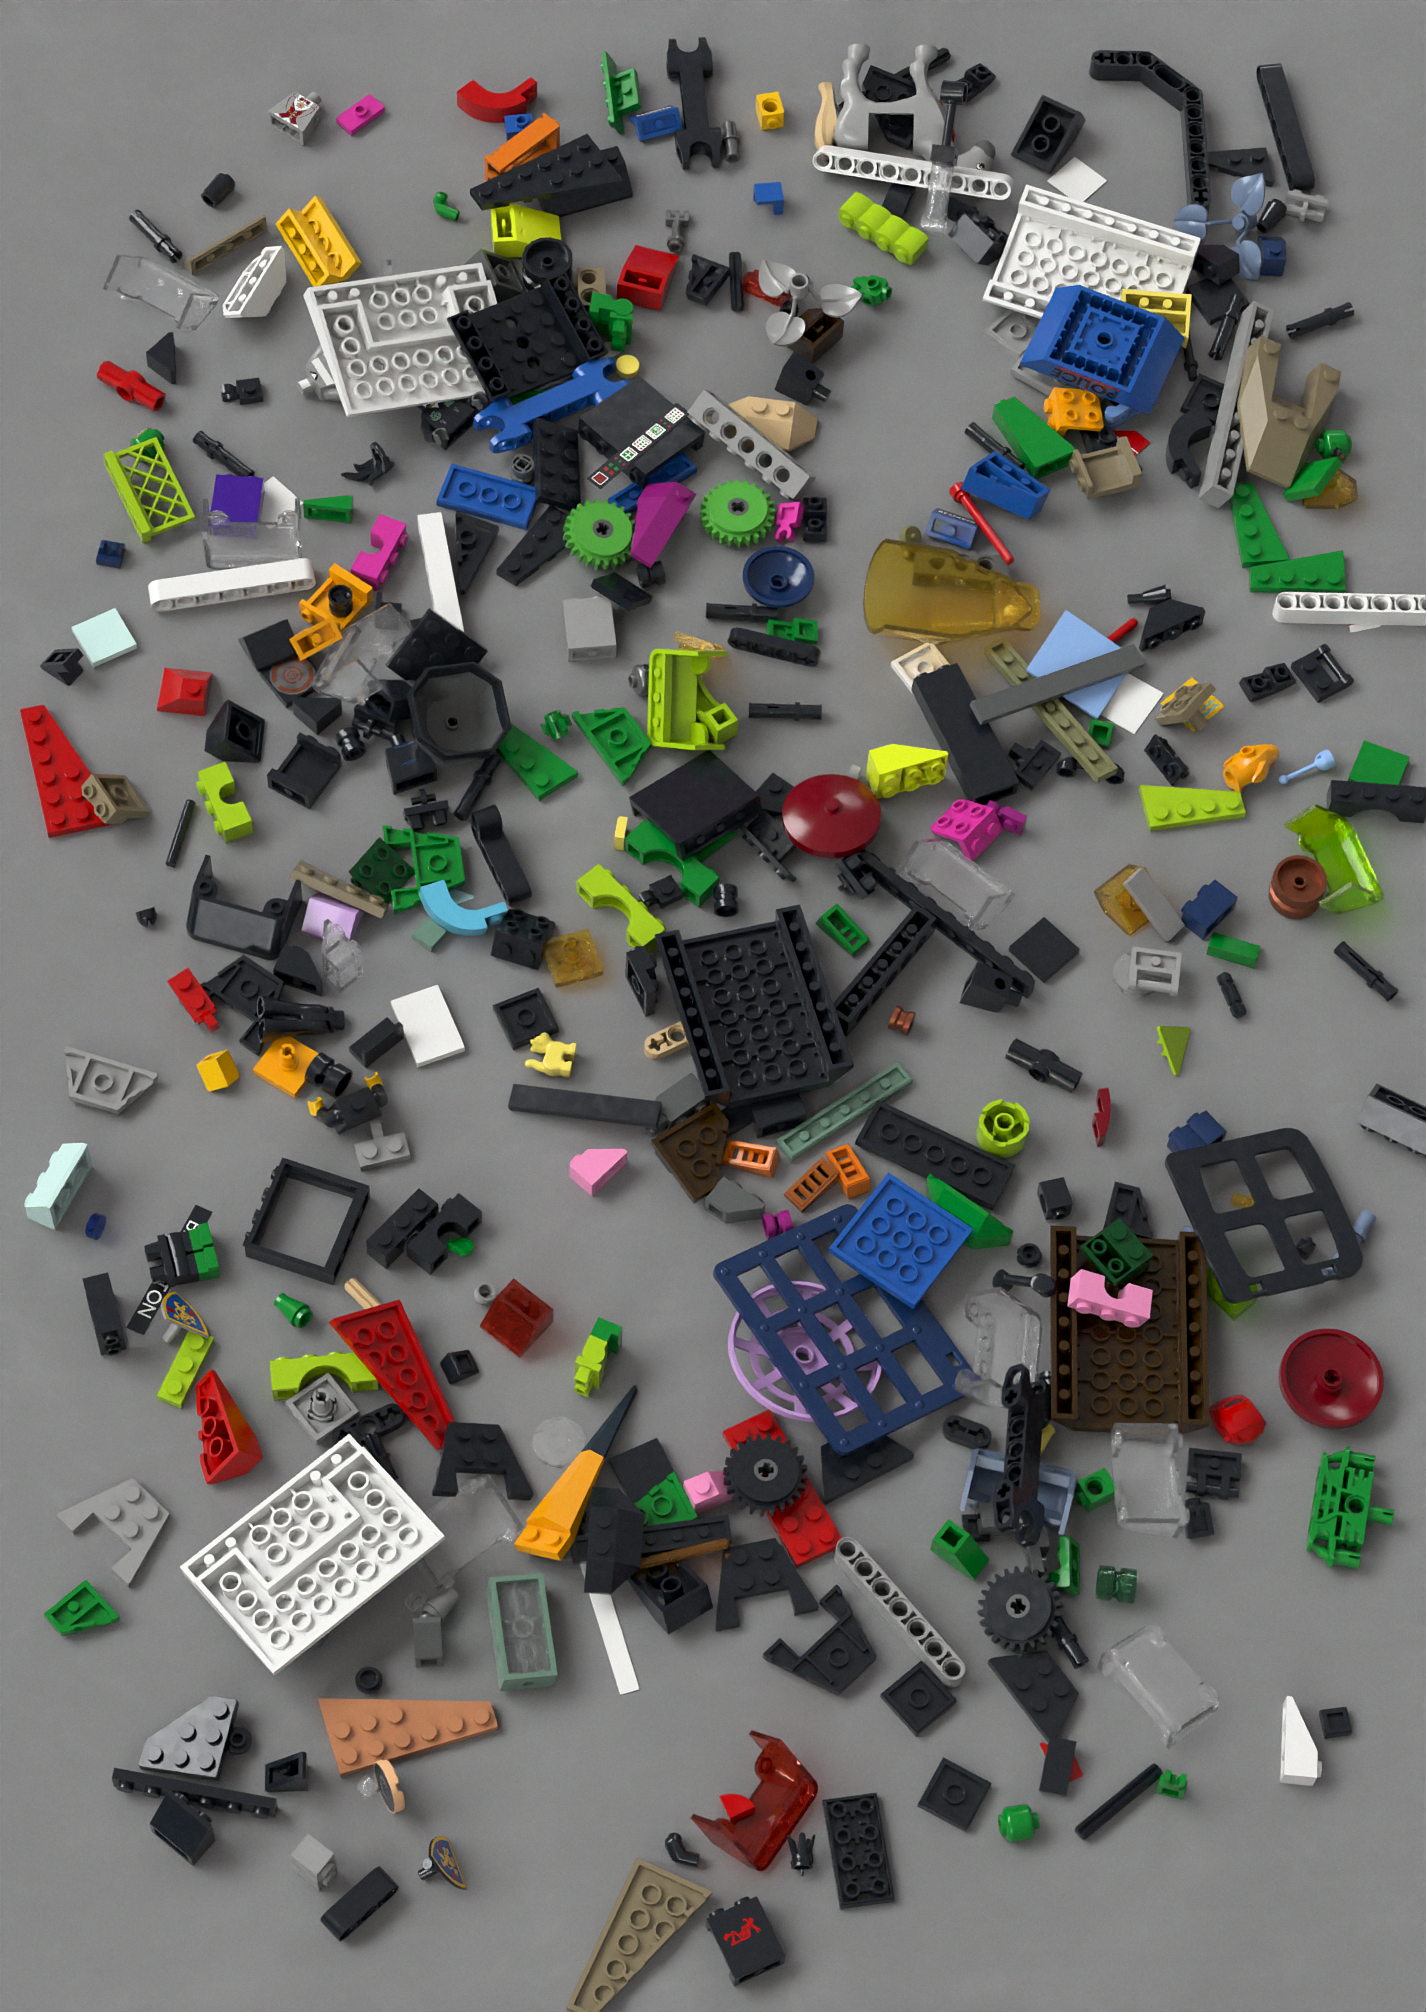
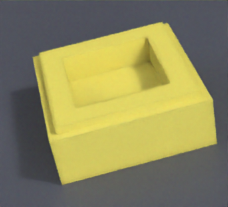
[614,816,628,851]

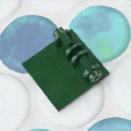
[349,837,414,903]

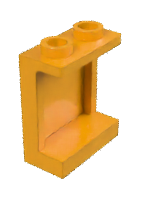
[299,563,373,635]

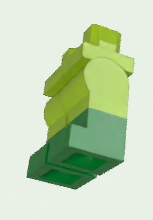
[574,1317,622,1397]

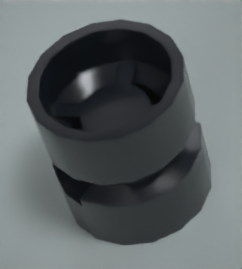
[304,1052,353,1099]

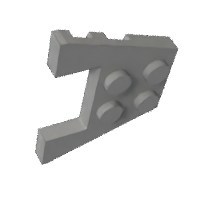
[56,1478,170,1588]

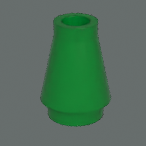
[274,1293,313,1328]

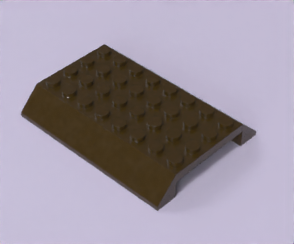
[1050,1226,1210,1436]

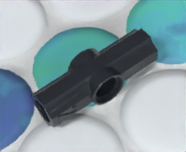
[1005,1038,1083,1093]

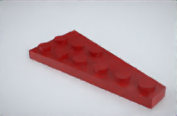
[329,1299,455,1450]

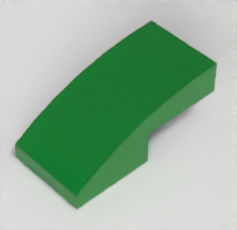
[766,618,818,645]

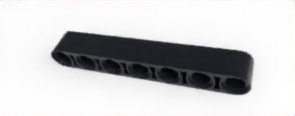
[1256,63,1315,191]

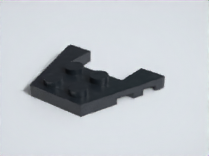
[179,955,285,1056]
[432,1422,533,1500]
[715,1538,819,1632]
[762,1585,877,1696]

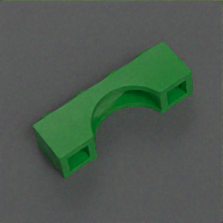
[624,819,719,908]

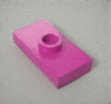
[336,94,385,136]

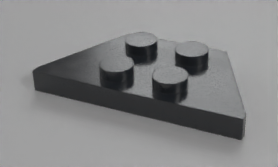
[820,1436,914,1505]
[987,1651,1079,1742]

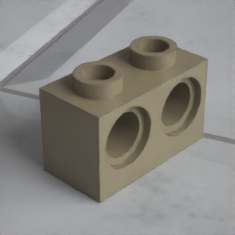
[572,267,606,315]

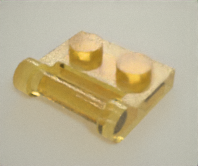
[673,631,725,659]

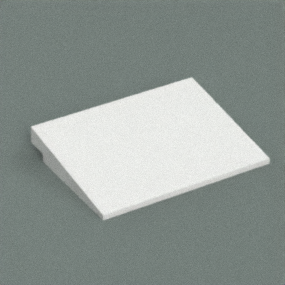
[303,263,497,417]
[180,1434,446,1676]

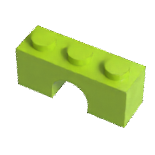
[195,762,253,843]

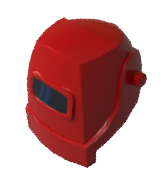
[1209,1395,1266,1445]

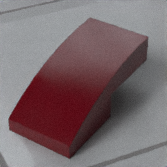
[1092,1088,1111,1147]

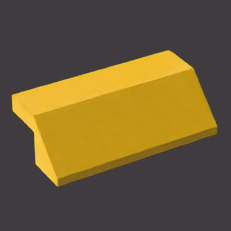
[275,196,362,287]

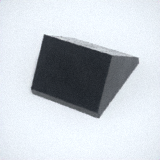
[238,619,298,673]

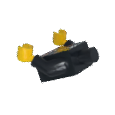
[307,1072,388,1135]

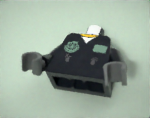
[417,391,488,451]

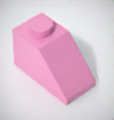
[569,1149,628,1196]
[683,1471,734,1514]

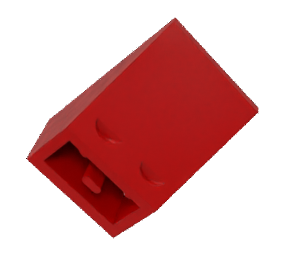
[617,245,680,311]

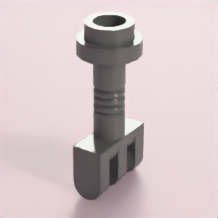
[665,210,689,253]

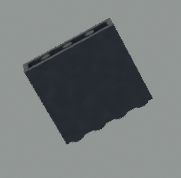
[577,376,705,489]
[629,750,763,861]

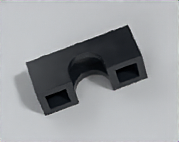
[366,1188,439,1269]
[407,1193,482,1275]

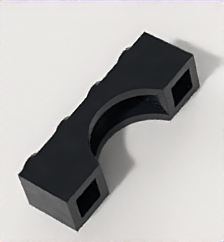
[1326,780,1426,823]

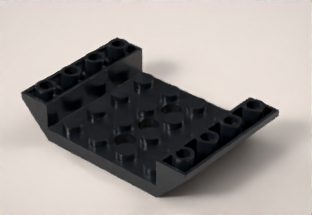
[446,272,608,402]

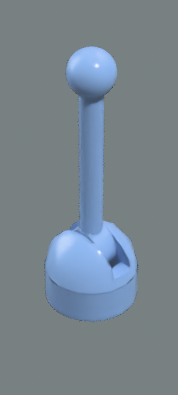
[1279,749,1335,785]

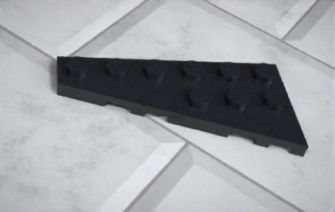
[470,133,623,211]

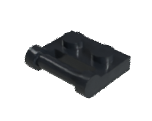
[1290,644,1354,703]

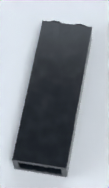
[911,663,1019,805]

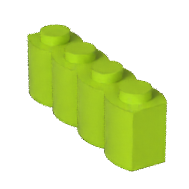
[838,192,929,265]

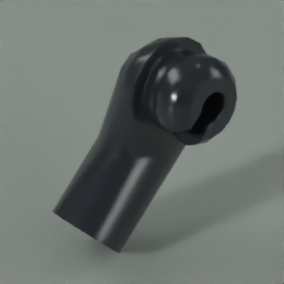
[665,1832,700,1867]

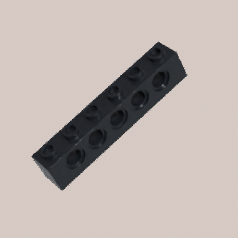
[833,905,937,1037]

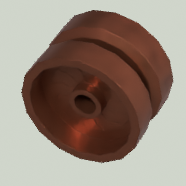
[1268,855,1327,919]

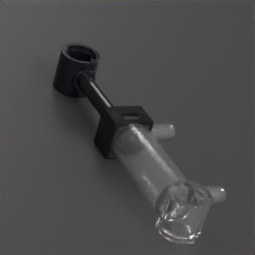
[920,80,968,237]

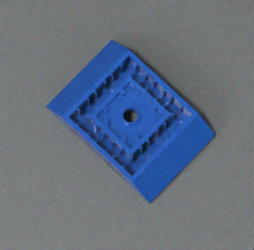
[1020,285,1185,415]

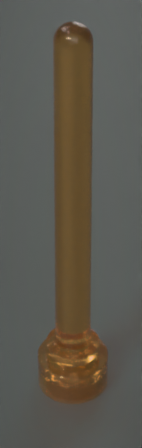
[639,1539,729,1570]

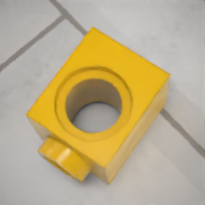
[755,92,784,130]

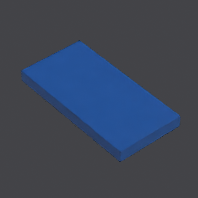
[436,464,538,530]

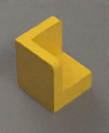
[196,1049,240,1092]

